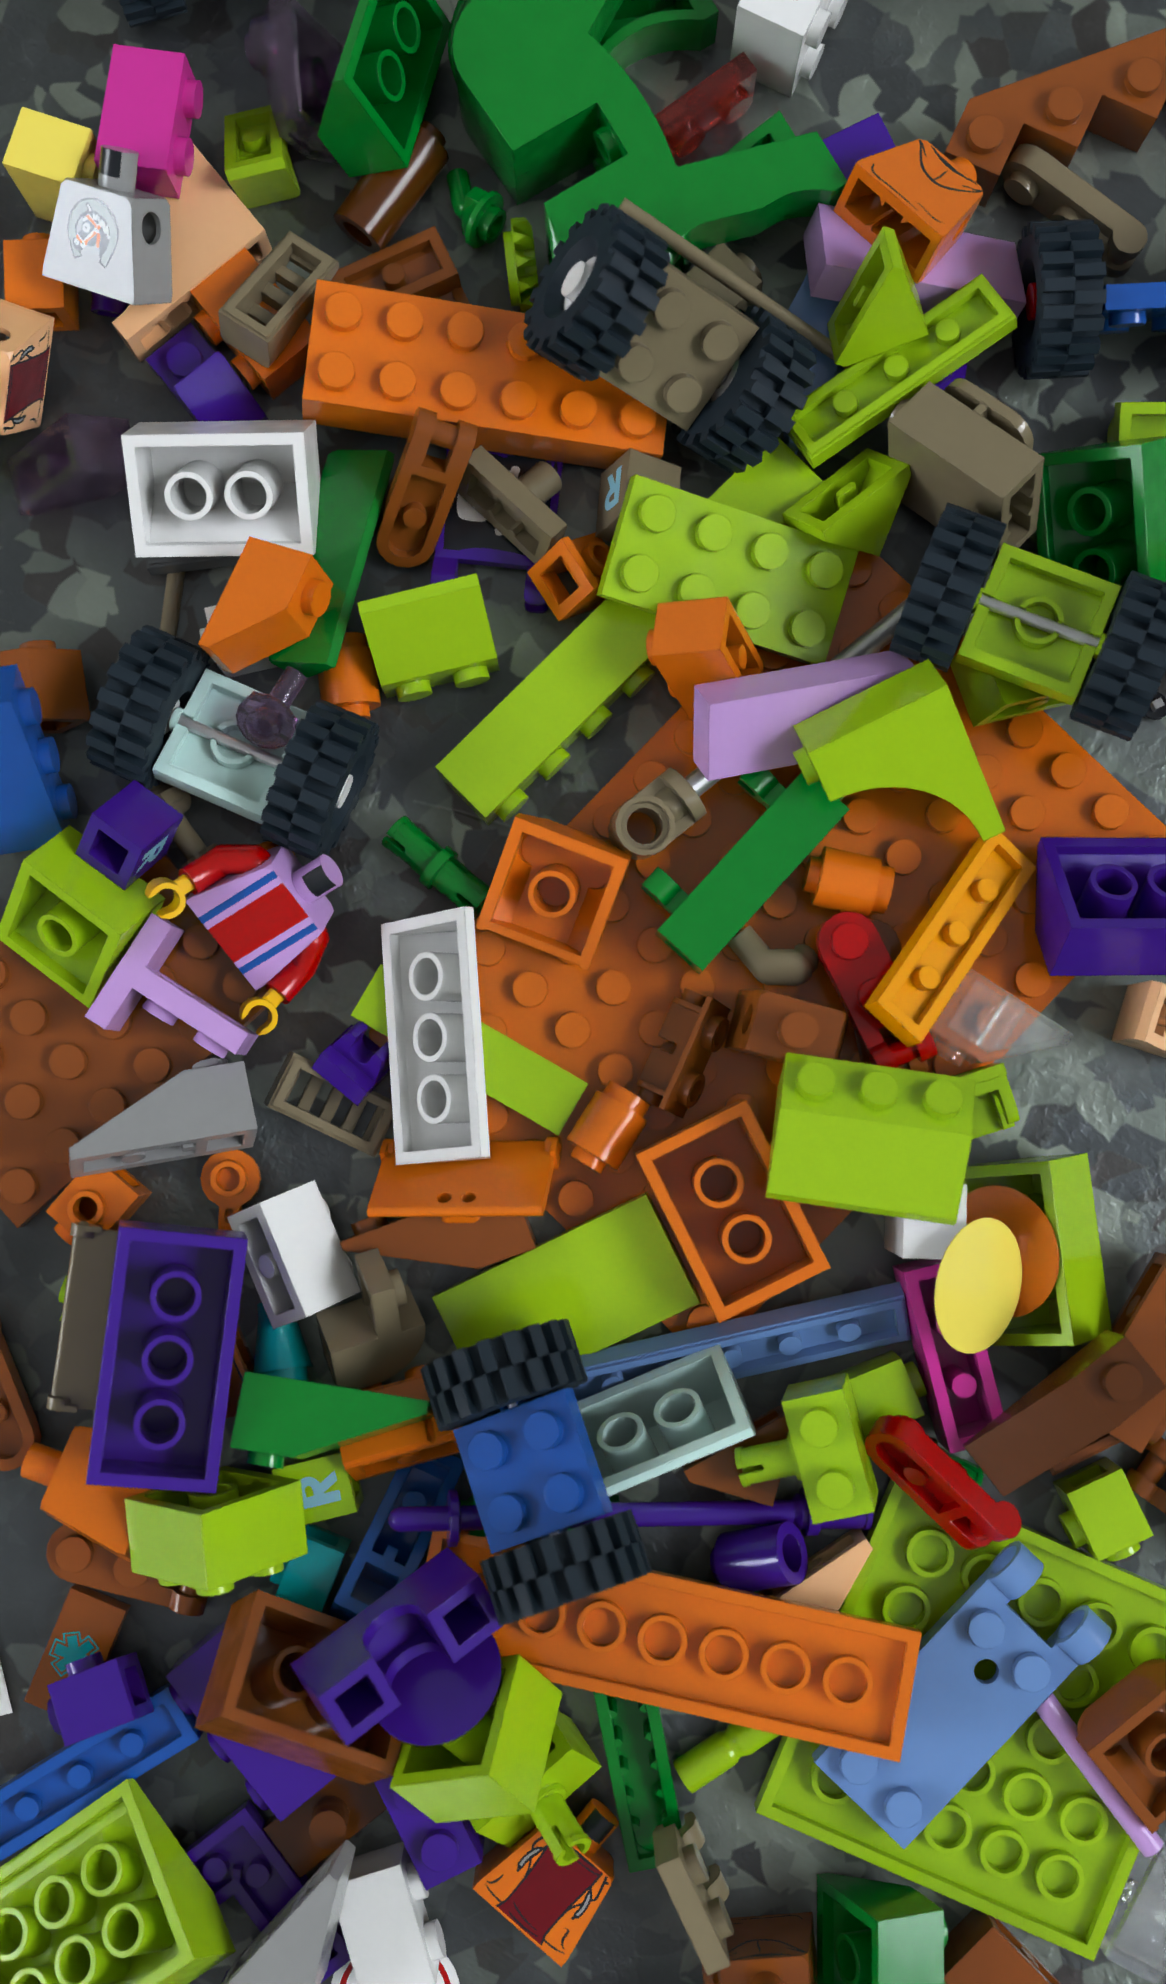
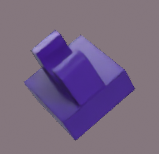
[311,1021,390,1106]

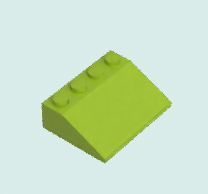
[0,1779,236,1984]

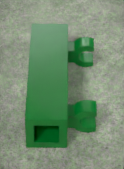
[641,770,850,974]

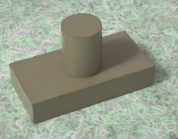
[457,445,567,564]

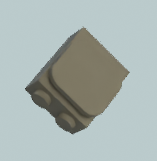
[887,378,1044,566]

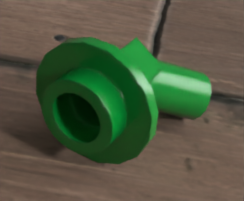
[446,168,507,249]

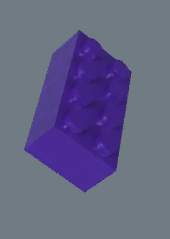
[86,1219,248,1493]

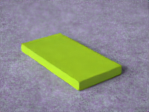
[432,1191,701,1355]

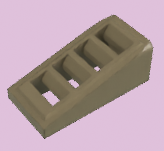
[218,231,339,368]
[264,1051,393,1158]

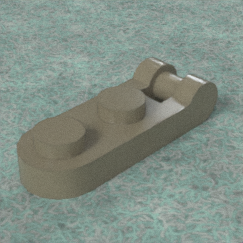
[1001,143,1148,278]

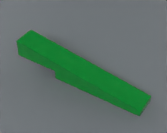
[567,1492,682,1873]

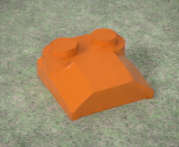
[475,813,632,971]

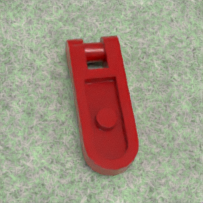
[816,911,938,1068]
[864,1415,1022,1550]

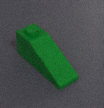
[230,1371,435,1469]

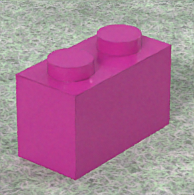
[94,44,203,199]

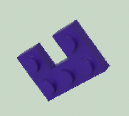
[184,1799,350,1983]

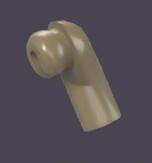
[727,925,819,986]

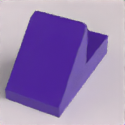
[146,323,268,421]

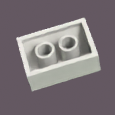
[121,419,320,557]

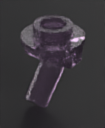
[236,666,308,749]

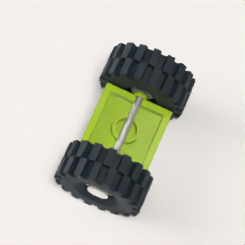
[889,502,1166,741]

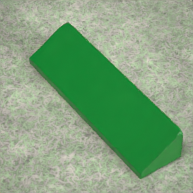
[268,450,395,679]

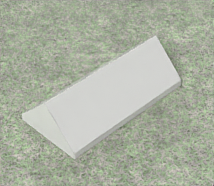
[381,906,490,1165]

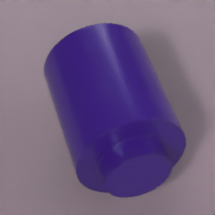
[710,1521,808,1592]

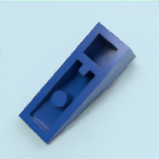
[328,1455,464,1622]

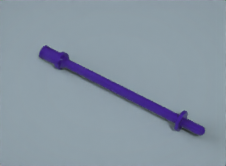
[388,1487,873,1547]

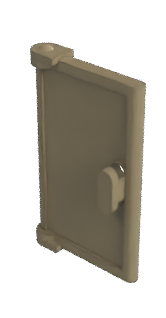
[46,1221,118,1413]

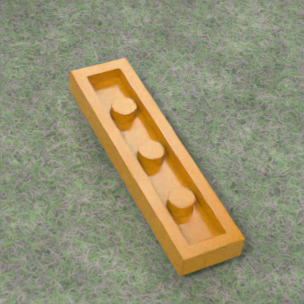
[864,833,1037,1047]

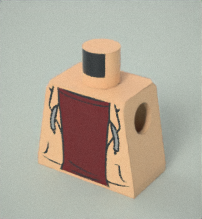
[0,299,54,436]

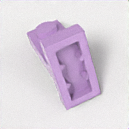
[85,913,259,1059]

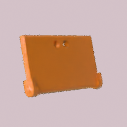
[367,1136,562,1223]

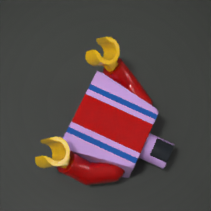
[145,844,343,1035]

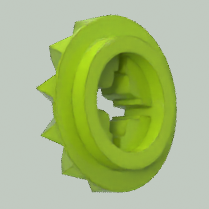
[503,217,539,313]

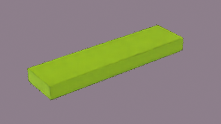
[787,273,1017,469]
[350,964,589,1136]

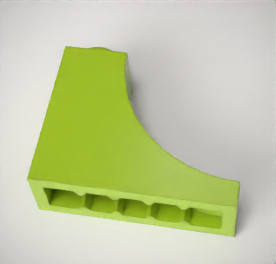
[792,659,1006,841]

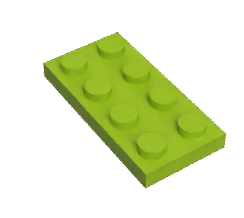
[596,474,859,665]

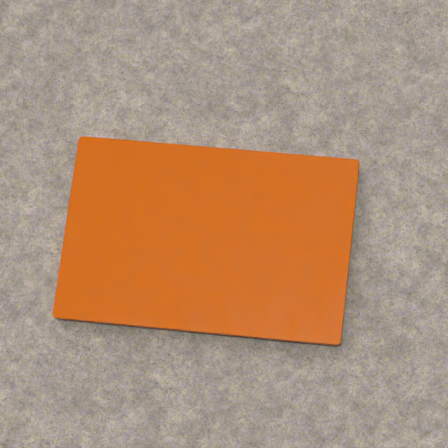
[369,551,1166,1333]

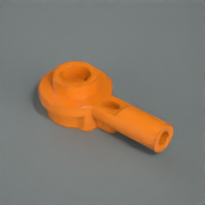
[200,1150,261,1230]

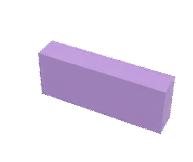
[803,203,1027,318]
[693,651,914,781]

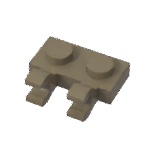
[652,1811,734,1976]

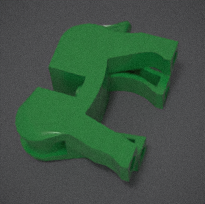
[448,0,847,274]

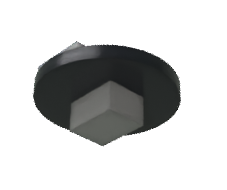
[1145,692,1166,720]

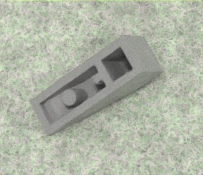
[69,1058,258,1178]
[222,1839,356,1984]

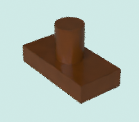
[264,1776,387,1878]

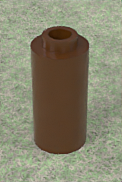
[333,119,449,253]

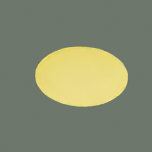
[934,1218,1022,1354]

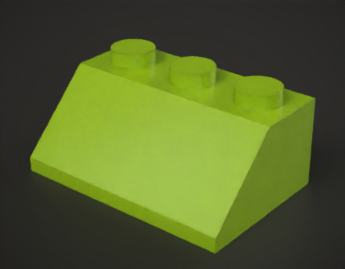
[765,1052,976,1226]
[964,1153,1112,1346]

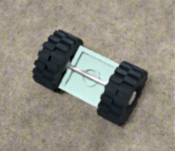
[86,625,380,860]

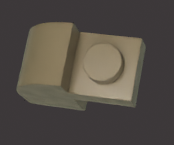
[315,1248,426,1390]

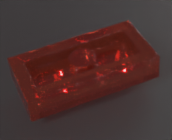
[655,51,757,158]

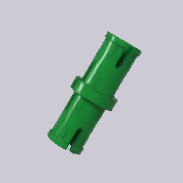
[381,815,490,919]

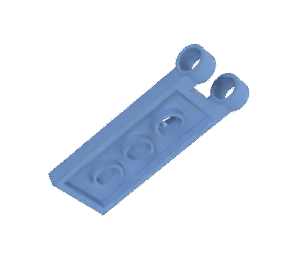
[812,1541,1112,1849]

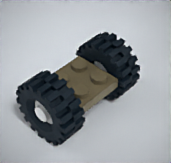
[523,203,816,473]

